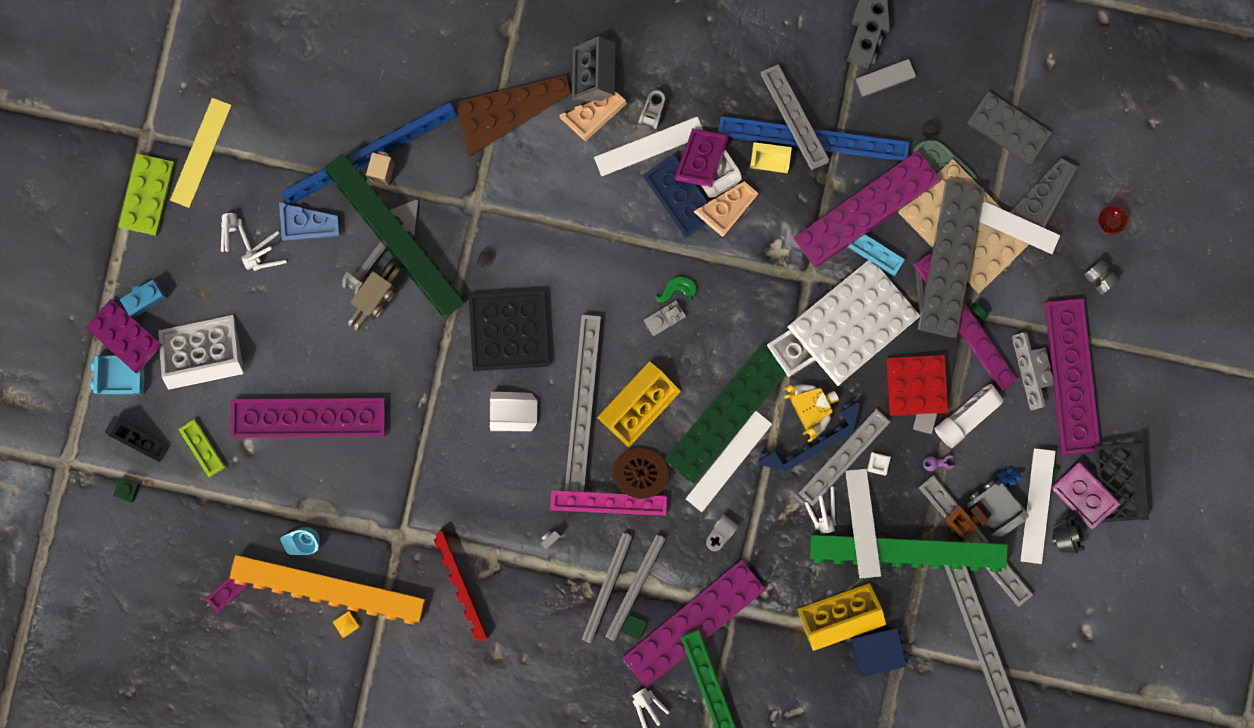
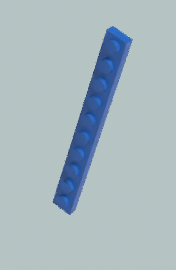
[281,102,457,205]
[719,116,909,161]

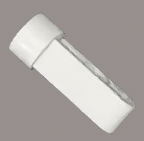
[934,384,1004,448]

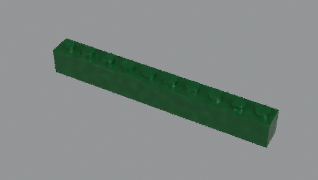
[323,153,464,320]

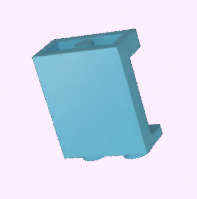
[91,355,145,395]

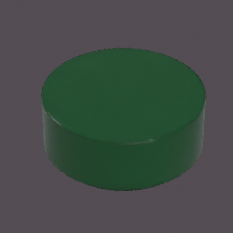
[970,303,989,320]

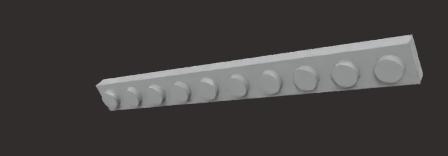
[565,315,601,492]
[944,565,1026,728]

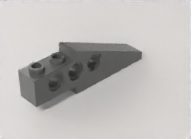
[846,0,890,68]

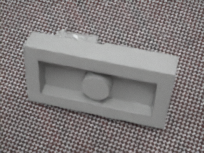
[643,301,686,337]

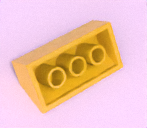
[597,361,681,447]
[797,583,886,651]

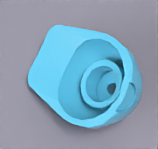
[280,527,320,555]

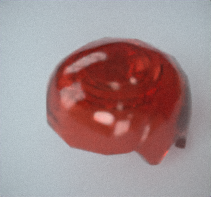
[1098,205,1128,235]

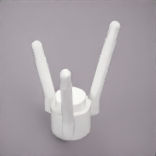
[221,213,251,252]
[241,231,287,271]
[805,486,837,534]
[633,688,670,728]

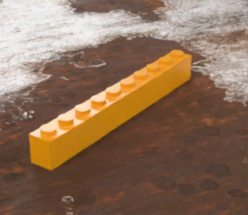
[230,555,426,625]

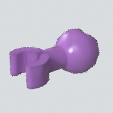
[923,455,954,471]

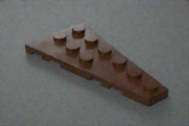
[456,75,571,158]

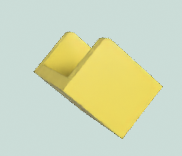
[750,142,792,173]

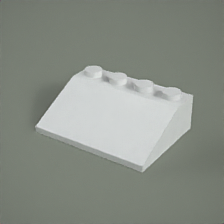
[158,315,244,390]

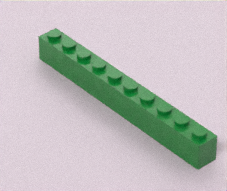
[810,535,1008,572]

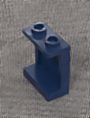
[850,628,908,677]

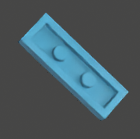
[848,235,905,276]

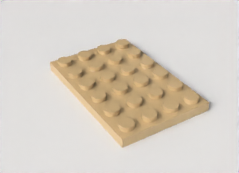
[898,159,1029,294]

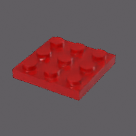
[887,355,948,416]

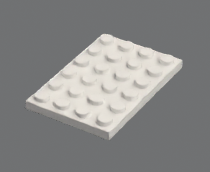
[788,260,920,386]

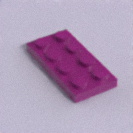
[85,299,162,374]

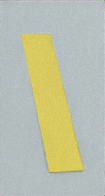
[170,98,231,208]

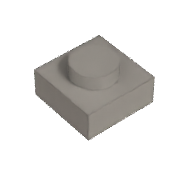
[541,531,561,550]

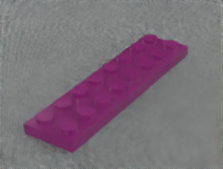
[793,151,941,269]
[1044,299,1101,455]
[231,398,385,438]
[622,560,766,688]

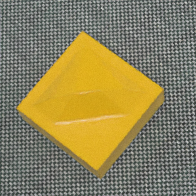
[333,611,360,638]

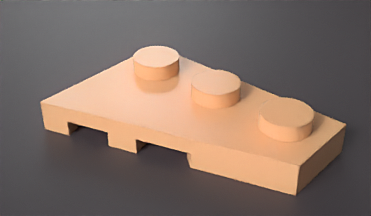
[559,91,627,142]
[694,181,758,237]

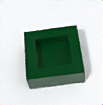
[622,615,647,640]

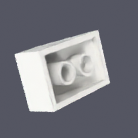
[767,330,816,377]

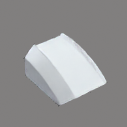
[701,150,742,197]
[490,392,537,431]

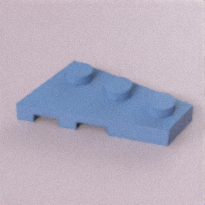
[279,203,340,241]

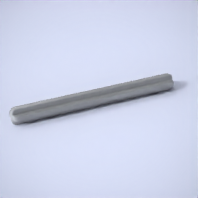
[582,533,632,643]
[606,535,665,641]

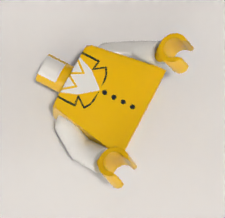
[782,384,839,442]

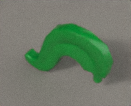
[655,276,697,303]

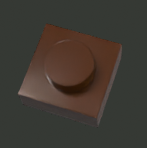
[968,506,989,526]

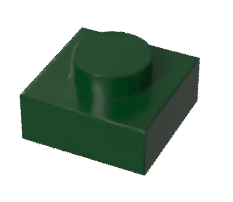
[113,478,139,503]

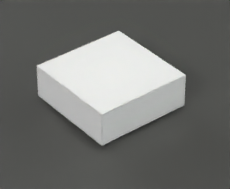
[867,452,891,476]

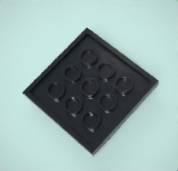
[469,290,550,372]

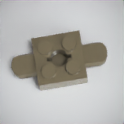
[348,263,402,331]

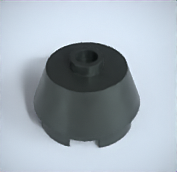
[1052,516,1085,554]

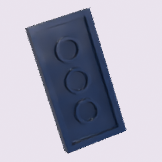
[642,154,708,239]

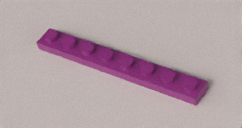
[913,254,1017,391]

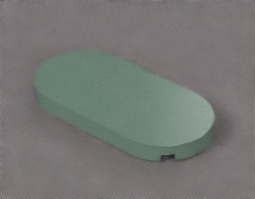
[912,140,977,183]

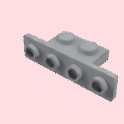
[1012,332,1054,410]

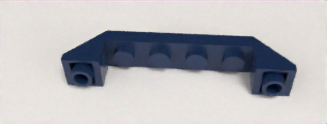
[758,401,860,472]

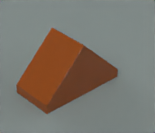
[943,506,978,541]

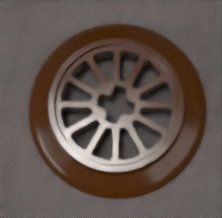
[613,448,669,499]

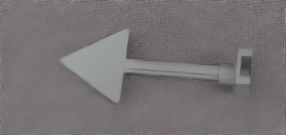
[342,200,418,295]

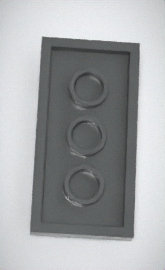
[967,91,1052,165]

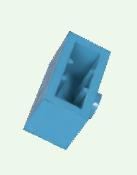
[120,279,167,318]

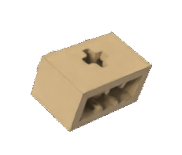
[366,151,395,186]

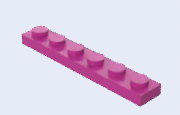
[550,491,667,516]

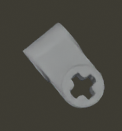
[638,90,665,129]
[706,514,739,551]

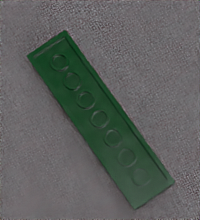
[664,343,786,485]

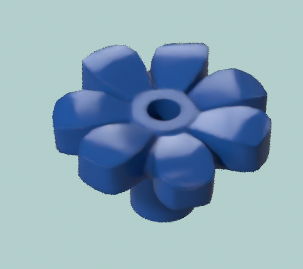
[996,467,1021,489]

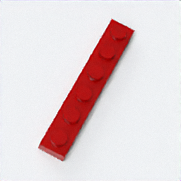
[434,531,488,642]

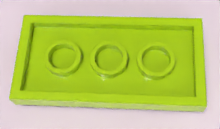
[118,153,175,236]

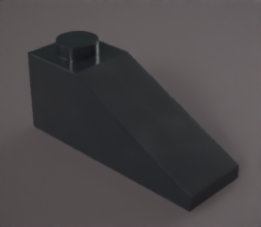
[105,415,169,462]

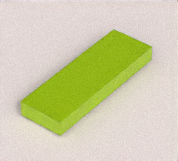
[178,419,226,478]

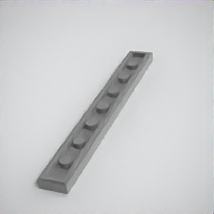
[918,475,1033,607]

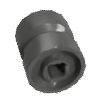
[1084,259,1120,295]

